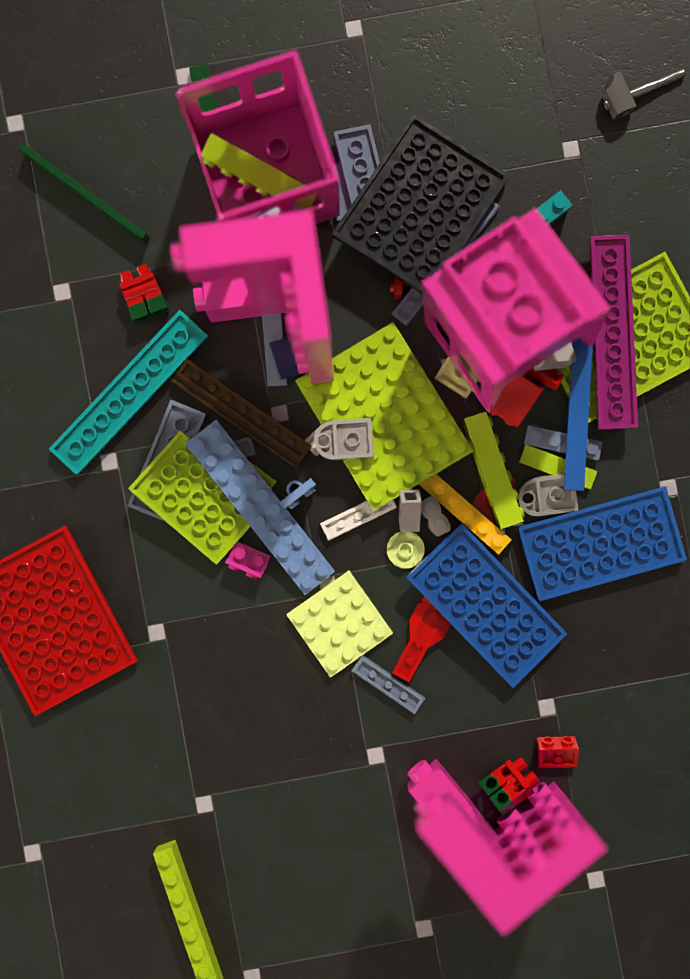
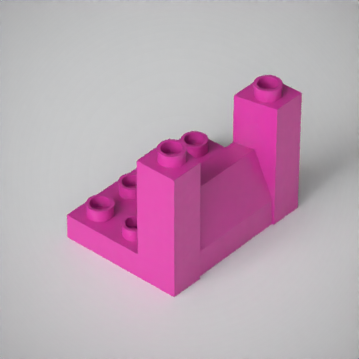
[172,210,334,384]
[407,759,607,935]

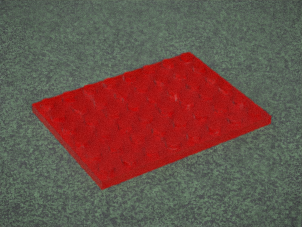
[0,526,138,716]

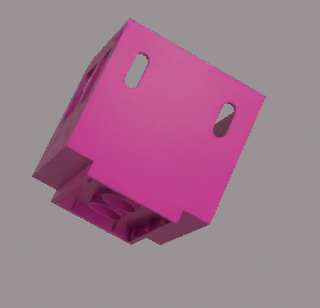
[176,51,340,224]
[422,208,610,412]

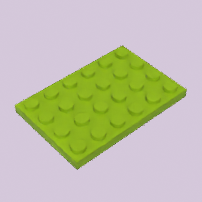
[128,431,250,565]

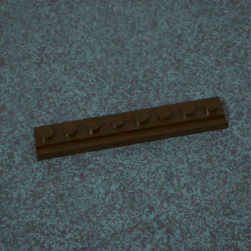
[171,358,312,469]

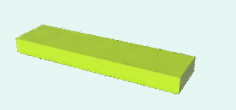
[518,445,597,489]

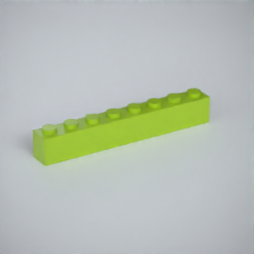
[153,840,224,979]

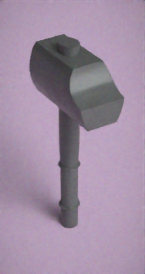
[602,69,686,120]

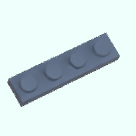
[523,425,603,461]

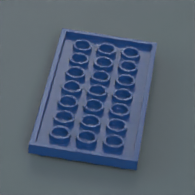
[517,486,687,601]
[406,523,567,688]

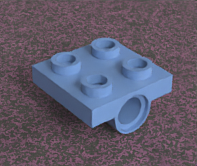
[280,478,316,509]

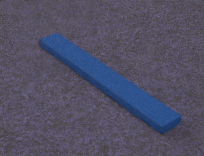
[564,337,593,491]

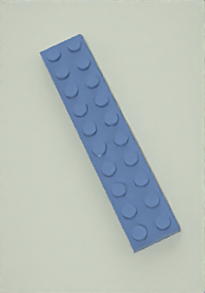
[185,420,335,595]

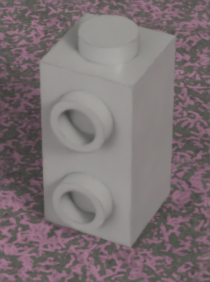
[533,343,577,371]
[399,490,421,532]

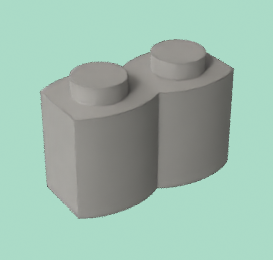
[421,496,450,537]

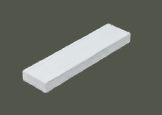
[320,500,397,541]

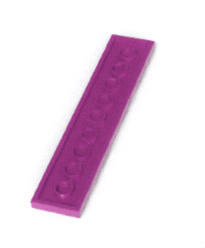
[589,235,638,430]

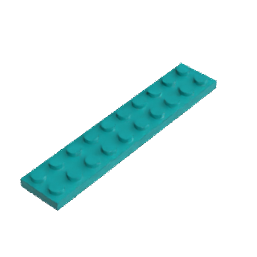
[49,310,209,475]

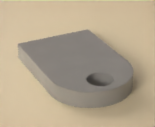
[314,418,374,460]
[518,473,578,516]

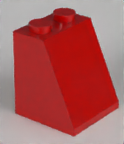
[487,372,544,427]

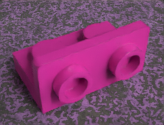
[225,541,271,579]

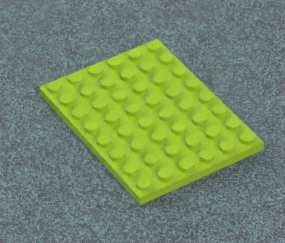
[556,252,690,423]
[295,322,473,511]

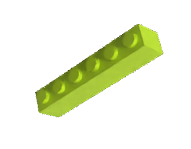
[200,133,317,211]
[462,412,525,529]

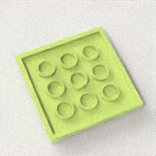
[287,570,393,678]

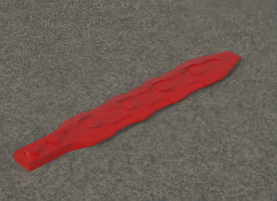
[392,477,515,682]

